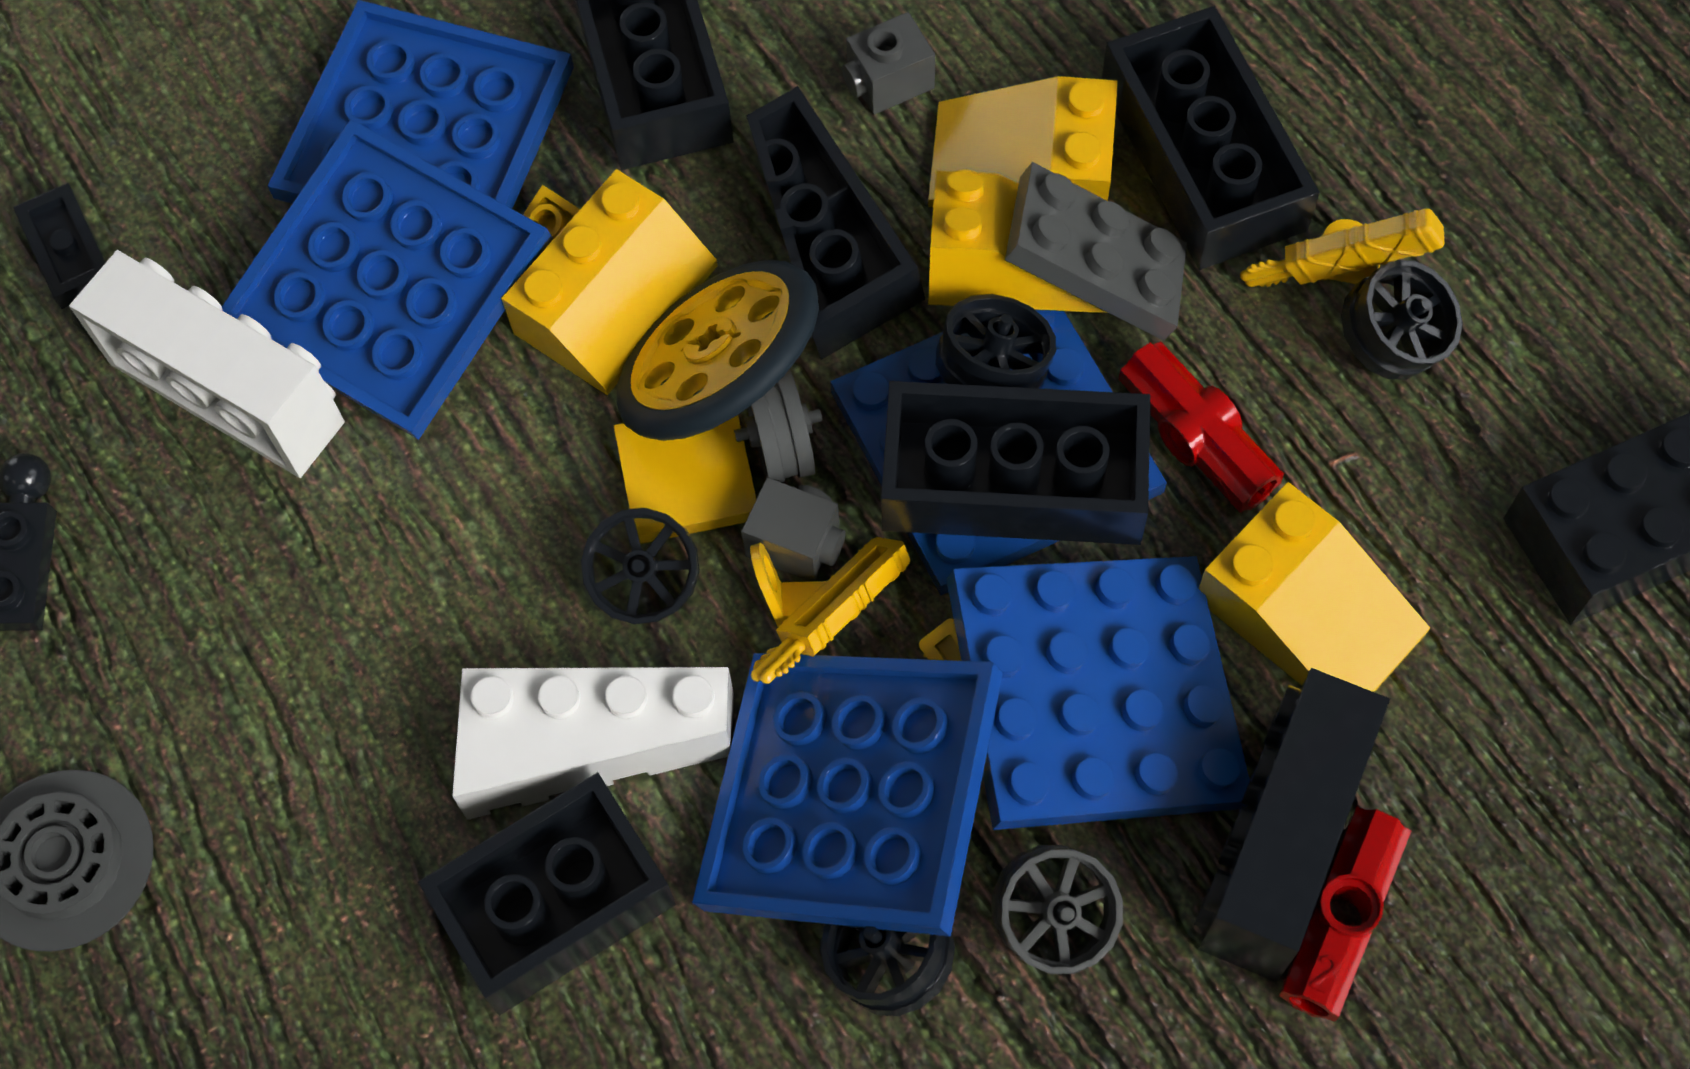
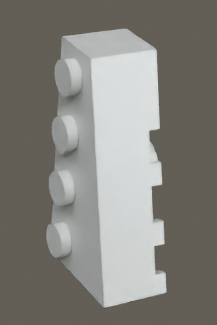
[452,667,734,820]

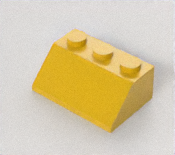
[501,169,718,395]

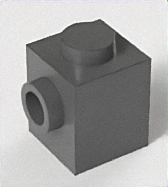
[842,11,935,115]
[741,477,846,581]

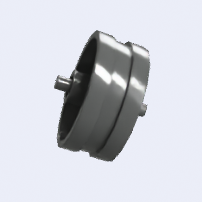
[734,369,823,483]
[992,845,1123,974]

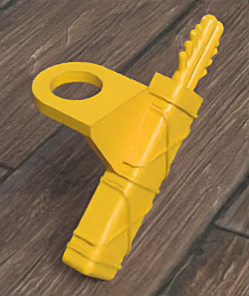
[1240,208,1444,287]
[750,537,910,684]

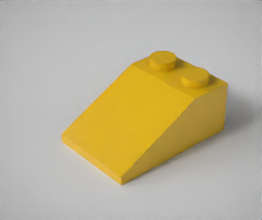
[928,76,1118,207]
[928,169,1108,313]
[1199,482,1430,692]

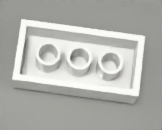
[69,250,345,478]

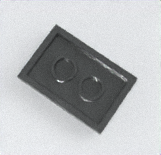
[1005,162,1187,341]

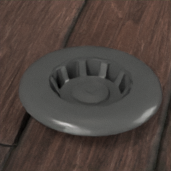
[0,770,153,952]

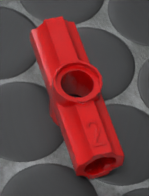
[1118,341,1284,513]
[1279,807,1411,1022]

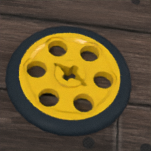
[616,260,819,441]

